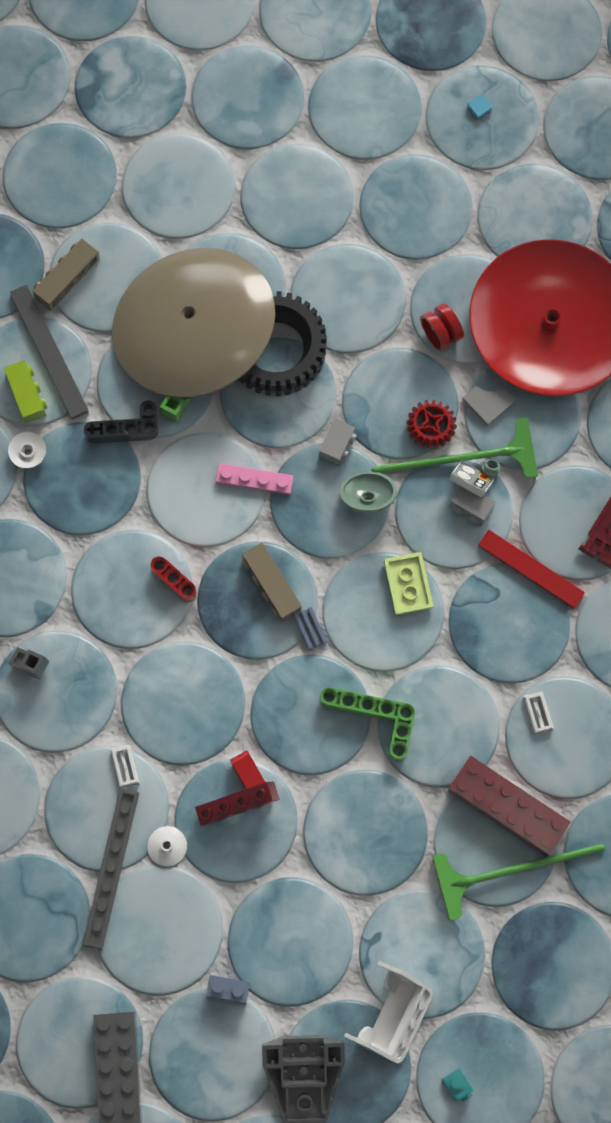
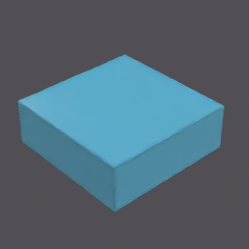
[467,94,493,119]

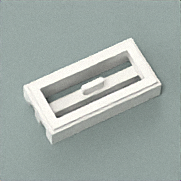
[523,691,554,734]
[111,745,139,788]

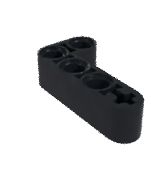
[84,400,159,443]

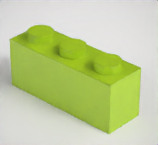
[4,360,47,423]

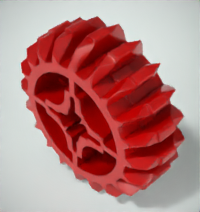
[406,399,457,450]

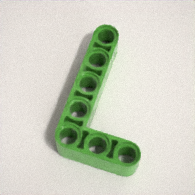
[320,688,415,762]

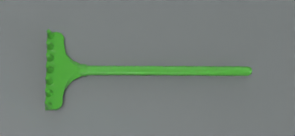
[371,417,538,479]
[432,844,605,920]

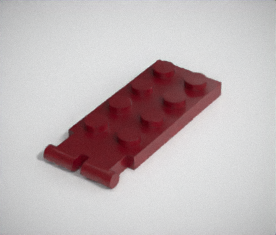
[578,496,611,569]

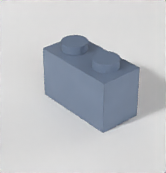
[206,975,250,1004]

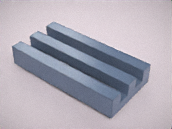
[294,607,327,650]

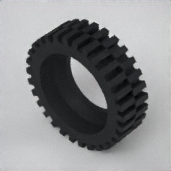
[238,291,327,396]

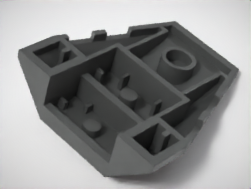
[262,1035,345,1123]

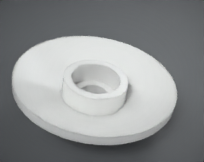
[8,432,46,469]
[147,826,187,867]

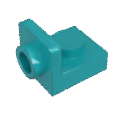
[442,1068,474,1102]

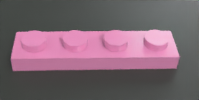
[216,463,294,495]

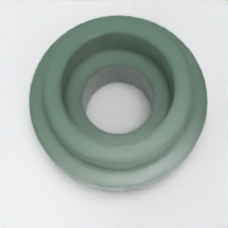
[481,459,500,477]

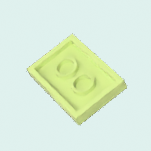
[384,552,434,616]

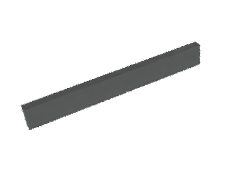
[10,284,89,420]
[82,788,140,950]

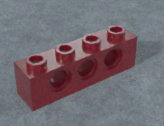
[195,781,280,826]

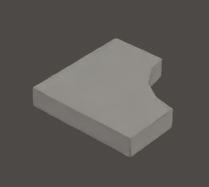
[462,386,515,426]

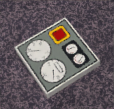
[449,461,494,497]

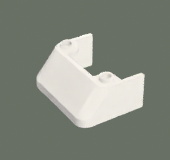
[344,961,433,1063]

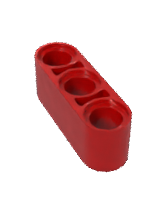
[150,556,197,603]
[230,750,265,809]

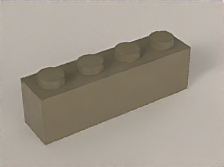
[33,239,100,311]
[241,542,302,622]

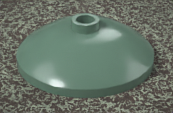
[340,471,397,514]

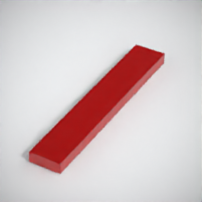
[478,530,585,609]

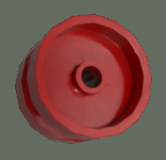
[420,303,464,351]

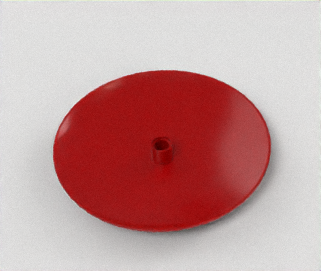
[469,239,611,396]

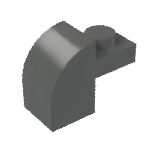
[8,647,50,679]

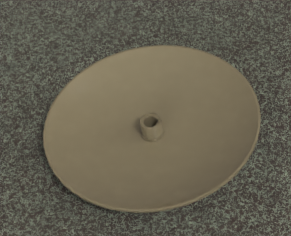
[112,248,275,397]

